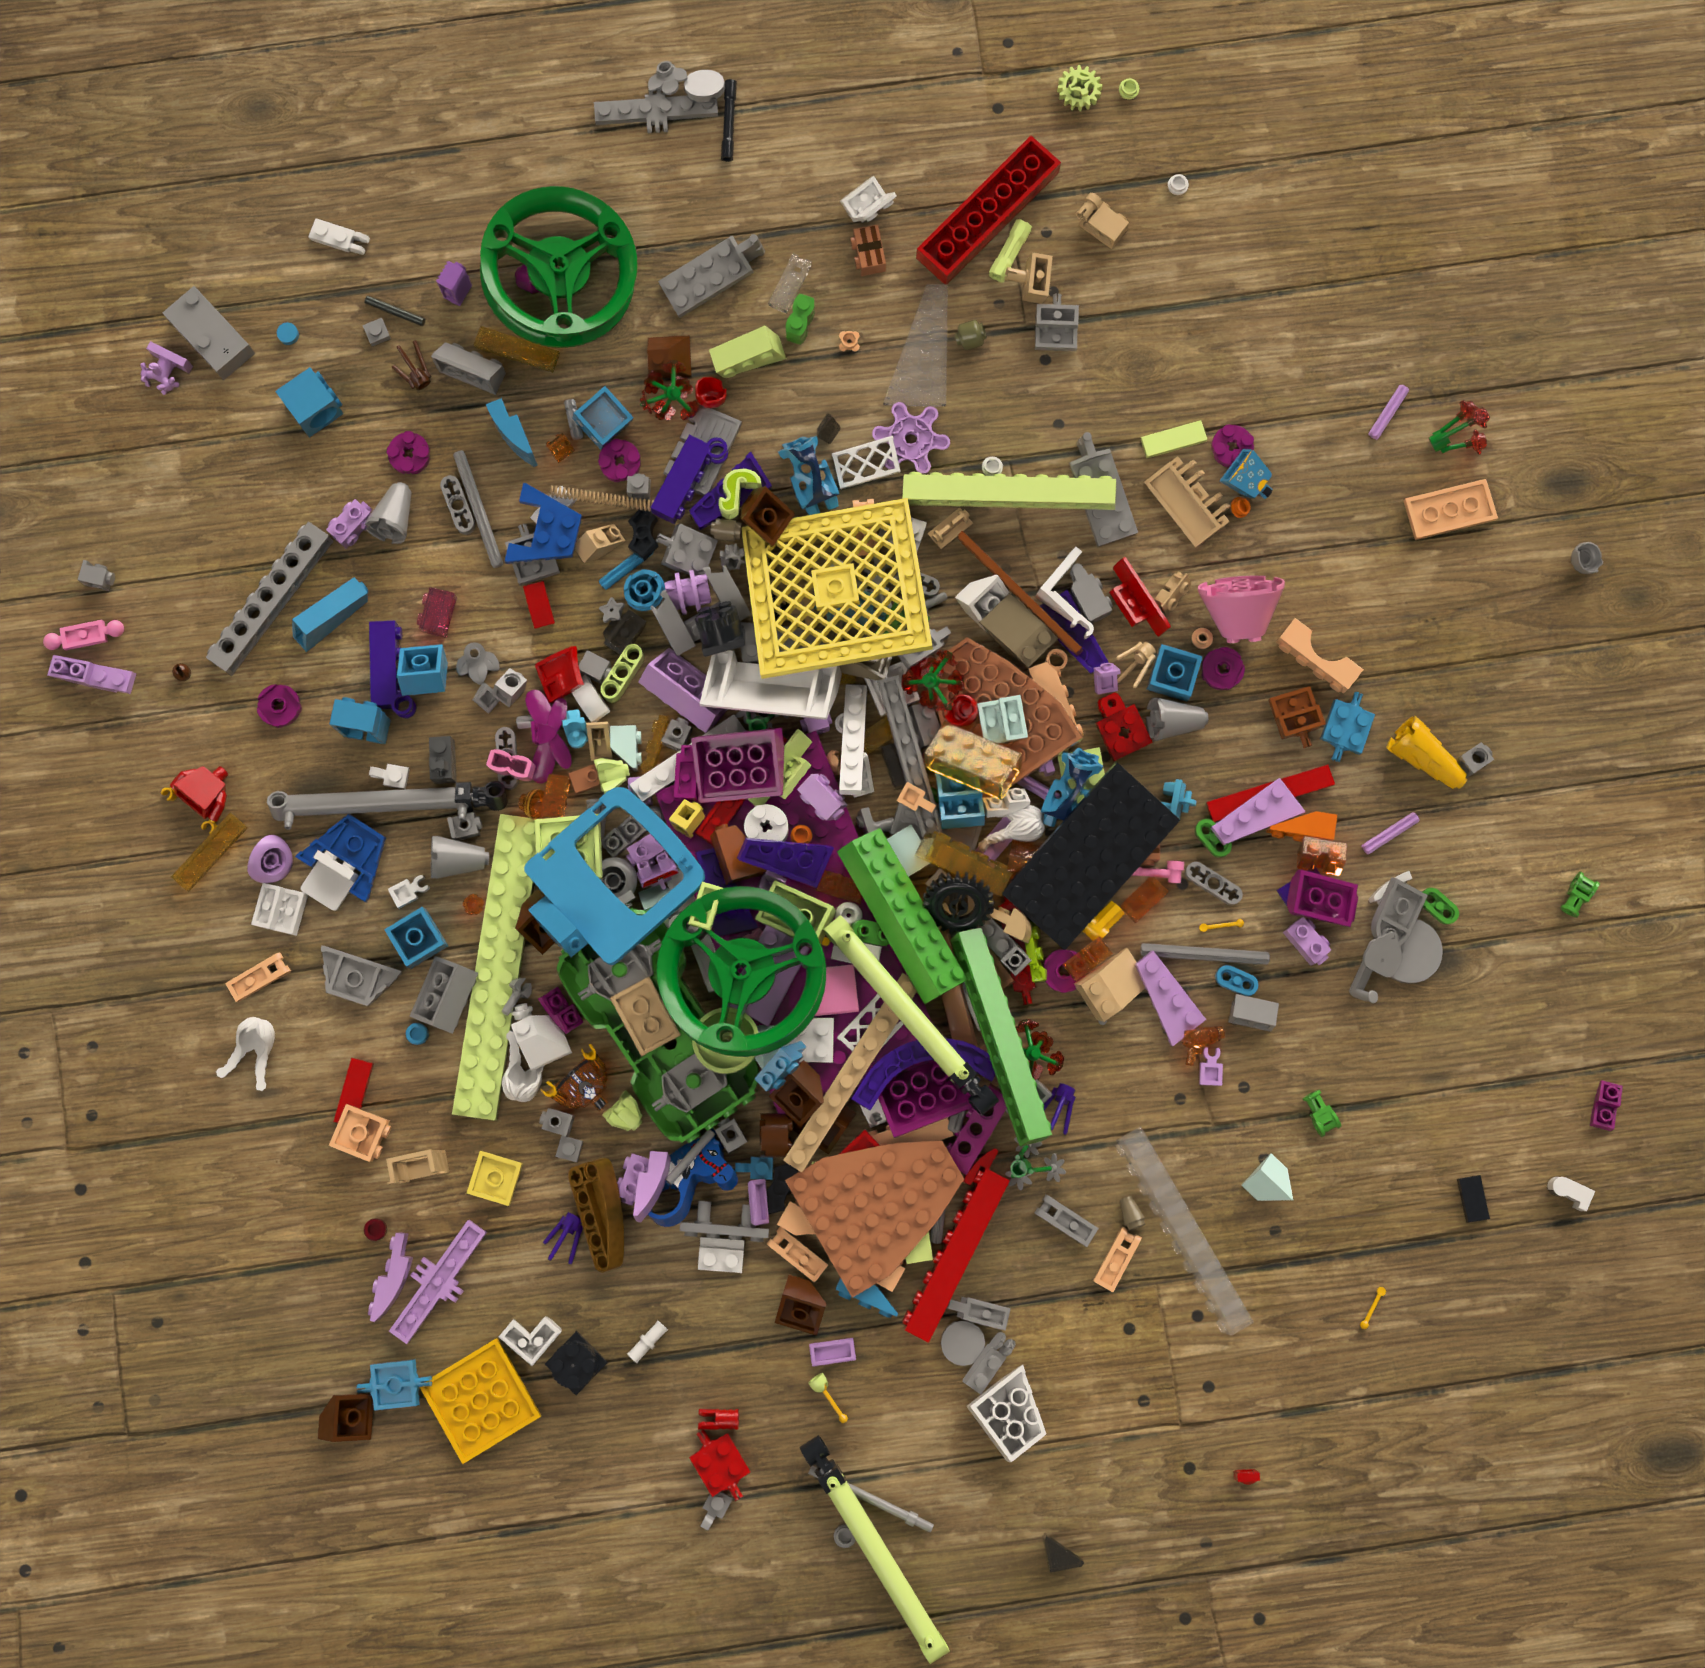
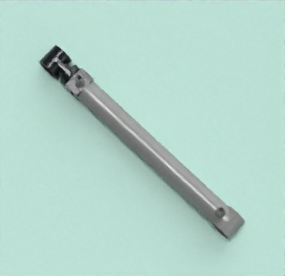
[267,781,508,830]

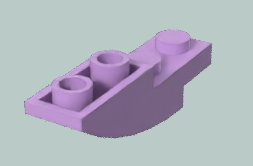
[47,655,136,694]
[368,1232,413,1322]

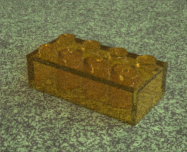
[924,721,1022,800]
[915,831,1012,897]

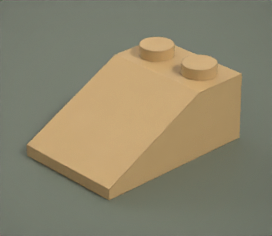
[1074,948,1145,1022]

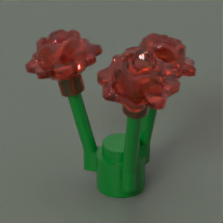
[1429,400,1490,455]

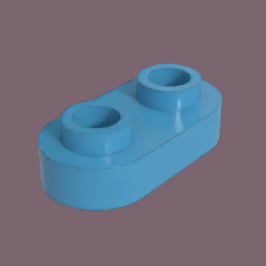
[1215,965,1258,996]

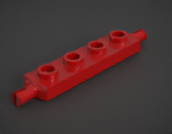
[998,897,1036,1005]

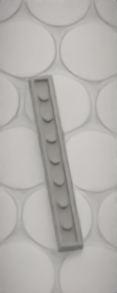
[877,675,946,847]

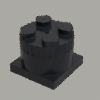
[695,601,745,657]
[545,1331,608,1395]

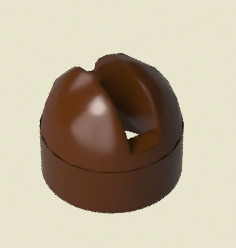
[172,663,191,681]

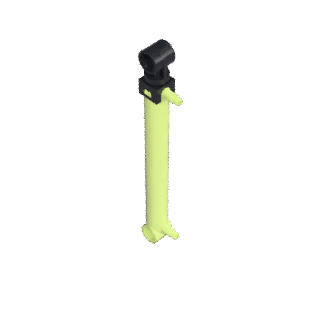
[823,915,999,1116]
[799,1435,950,1664]

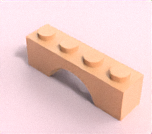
[1276,618,1364,694]

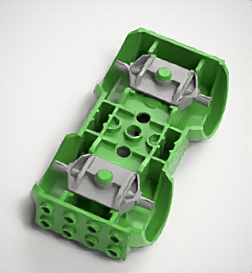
[557,908,759,1144]

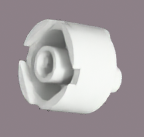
[744,804,789,841]

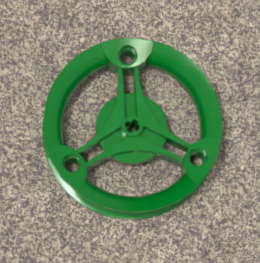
[480,186,637,348]
[657,886,826,1057]

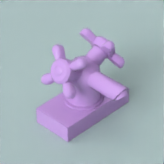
[140,341,193,395]

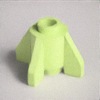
[594,758,630,794]
[602,1090,642,1131]

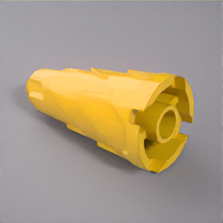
[1386,716,1467,789]

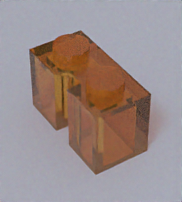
[1297,836,1347,876]

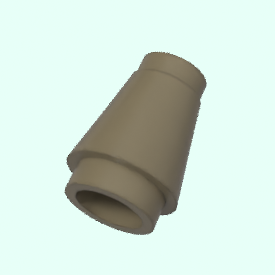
[1120,1196,1145,1231]

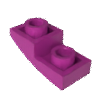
[538,987,584,1034]
[1590,1080,1623,1131]

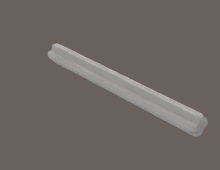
[453,450,503,568]
[1140,943,1270,965]

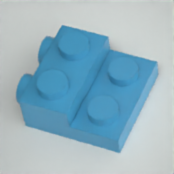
[754,1041,806,1091]

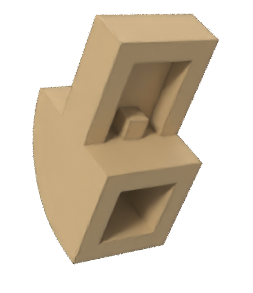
[990,907,1032,943]

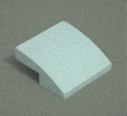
[977,695,1028,747]
[887,825,933,877]

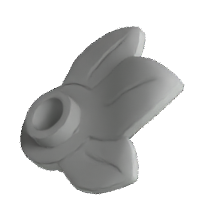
[648,61,688,95]
[456,642,500,685]

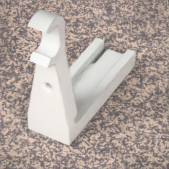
[1035,547,1094,639]

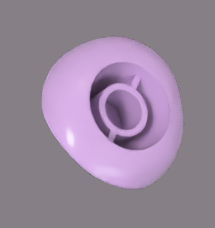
[247,835,293,883]

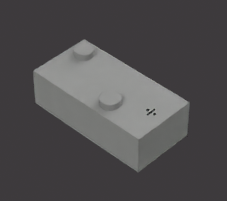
[162,286,255,380]

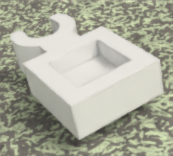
[388,875,430,909]

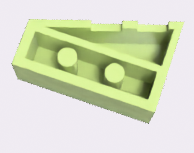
[709,326,786,378]

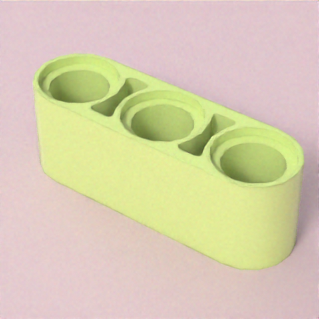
[601,644,644,703]

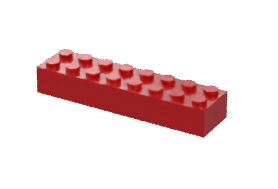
[916,135,1061,285]
[902,1168,1010,1343]

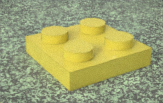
[467,1151,523,1206]

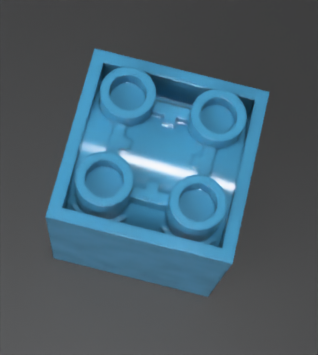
[275,367,343,438]

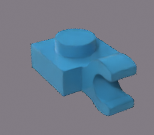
[735,1157,773,1180]

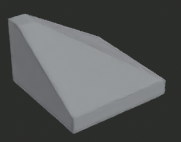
[472,682,499,714]

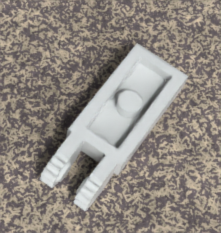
[309,219,370,255]

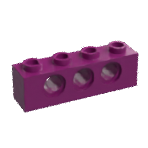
[946,1083,1007,1175]

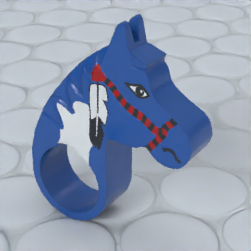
[648,1127,738,1227]

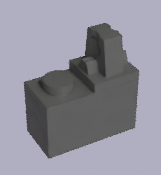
[429,736,457,784]

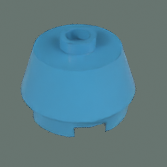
[624,569,665,611]

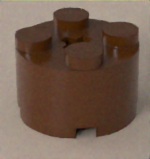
[759,1113,792,1158]

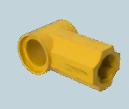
[1083,901,1125,945]

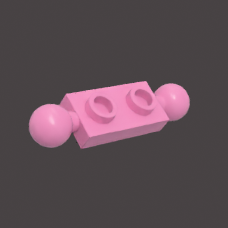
[43,620,124,650]

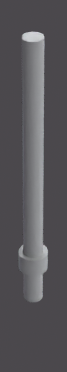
[808,1466,934,1532]

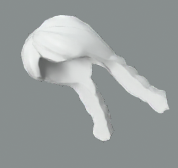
[978,805,1045,852]
[216,1017,275,1091]
[502,1031,545,1102]

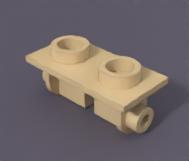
[928,508,973,549]
[1154,572,1191,616]

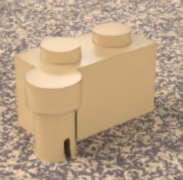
[1076,193,1129,249]

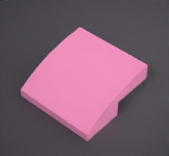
[815,965,859,1016]

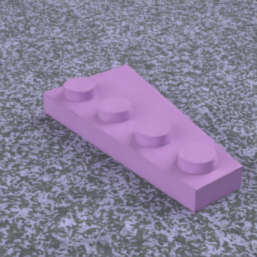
[1210,778,1305,845]
[1135,951,1206,1046]

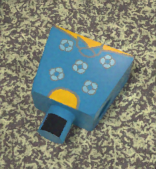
[1220,449,1273,499]

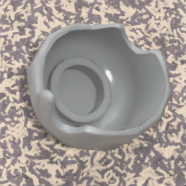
[1571,542,1603,574]

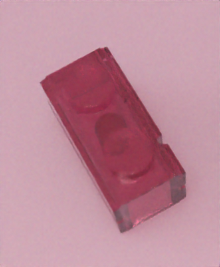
[417,587,457,638]

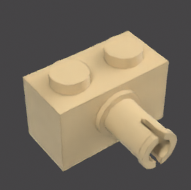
[1005,252,1053,304]

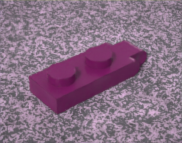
[674,745,697,801]

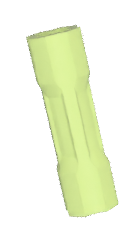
[989,219,1032,282]

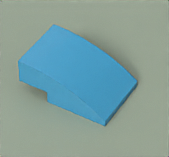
[486,398,538,467]
[934,757,985,829]

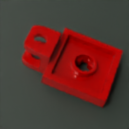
[1095,692,1153,761]

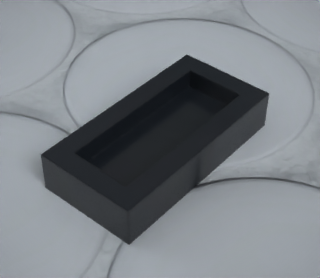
[1457,1175,1490,1223]

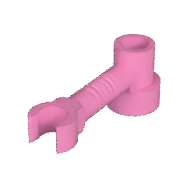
[1131,861,1184,883]

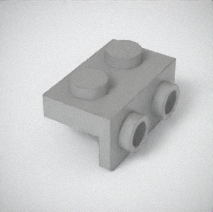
[908,702,945,750]

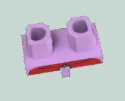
[636,852,679,890]

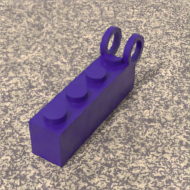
[650,434,728,525]
[369,620,417,719]

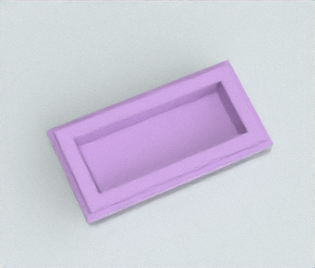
[748,1179,769,1225]
[809,1338,856,1367]

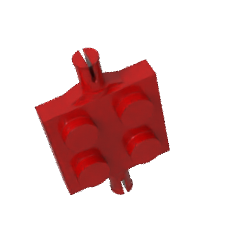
[689,1430,751,1502]

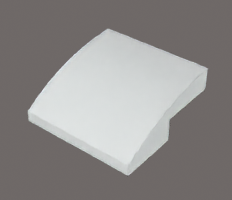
[251,883,308,936]

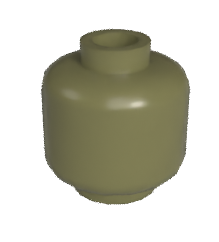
[955,320,987,350]

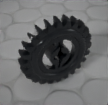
[923,871,995,934]

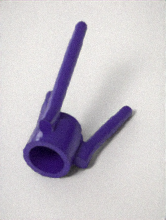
[1044,1083,1076,1135]
[543,1212,583,1264]

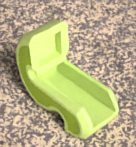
[719,469,762,519]

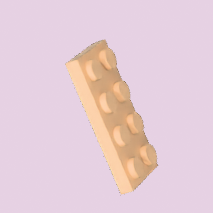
[1403,479,1498,540]

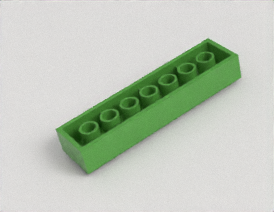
[837,828,968,1004]

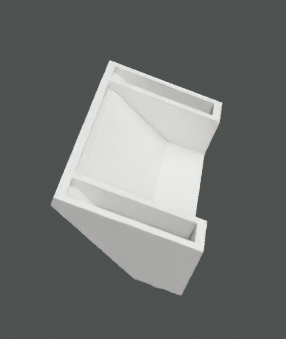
[700,650,842,720]

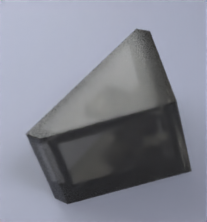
[1042,1533,1084,1573]

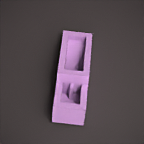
[633,1151,671,1222]

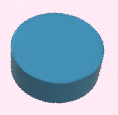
[277,322,299,345]
[406,1023,429,1045]

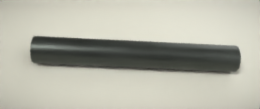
[365,295,425,326]

